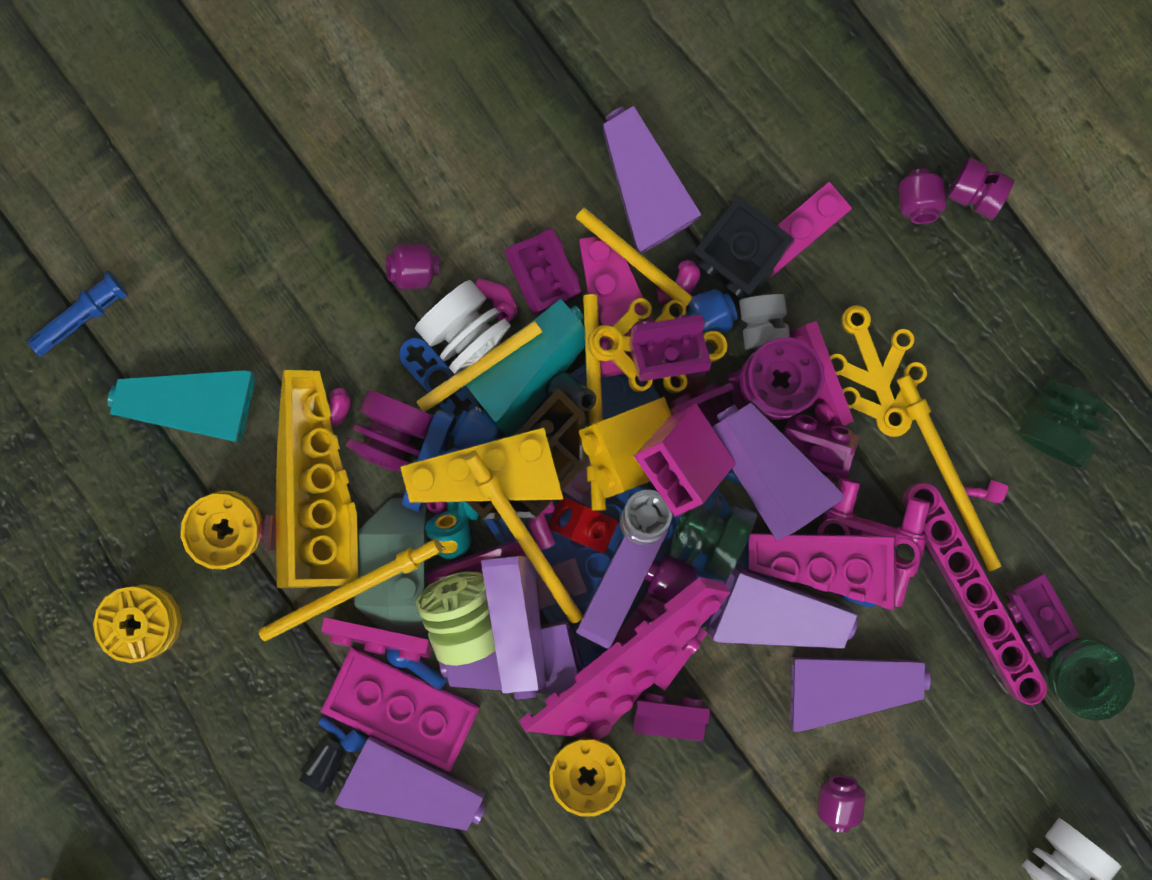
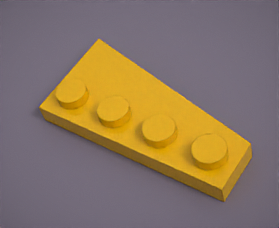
[400,428,564,503]

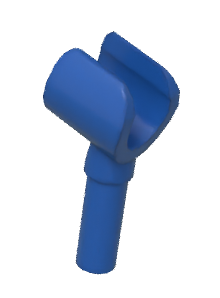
[318,717,367,752]

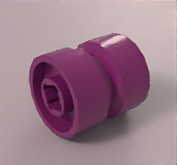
[948,156,1015,221]

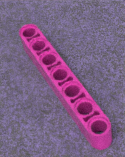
[903,483,1047,705]

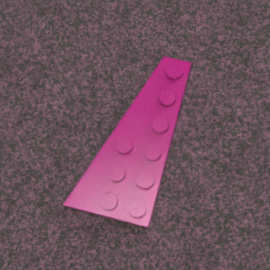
[519,577,731,740]

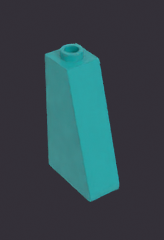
[466,299,585,437]
[107,370,257,443]

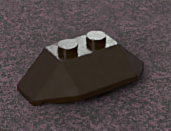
[466,388,586,519]

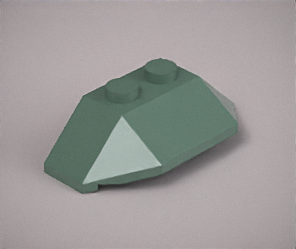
[354,498,428,639]

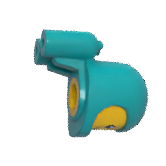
[425,502,479,559]

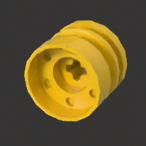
[181,490,264,569]
[93,584,182,663]
[550,738,625,816]

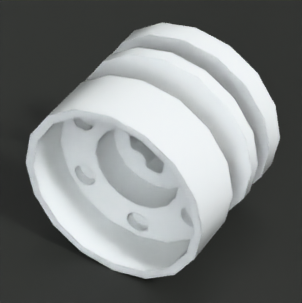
[415,280,511,374]
[1022,818,1122,880]

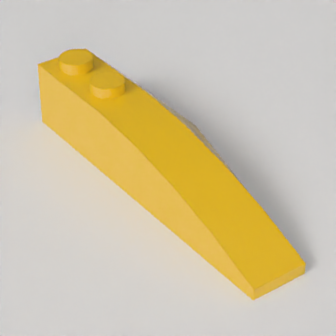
[276,370,358,588]

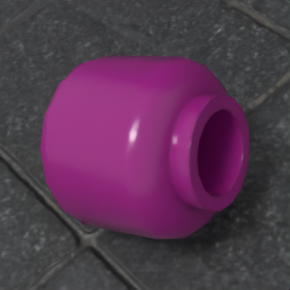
[898,168,947,224]
[386,243,439,290]
[644,554,698,604]
[817,776,866,832]

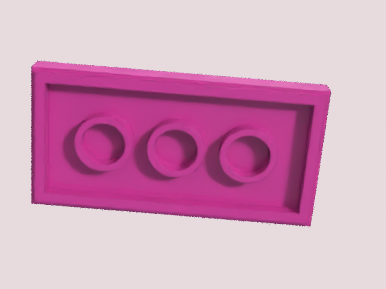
[321,647,480,773]

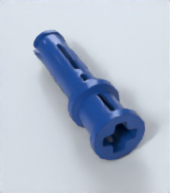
[27,271,128,357]

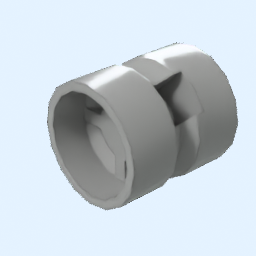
[739,294,790,350]
[620,490,672,545]

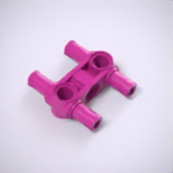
[818,477,930,607]

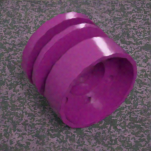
[739,337,825,420]
[345,389,434,472]

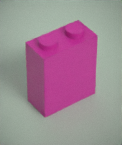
[634,404,736,517]

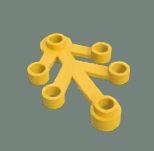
[588,298,727,394]
[830,305,927,437]

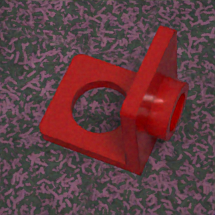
[548,497,618,553]

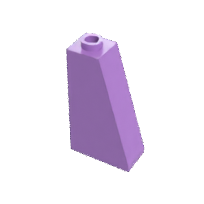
[603,106,701,255]
[712,403,845,541]
[576,530,668,649]
[481,556,546,699]
[706,565,858,648]
[439,619,584,694]
[790,656,931,732]
[335,736,487,831]

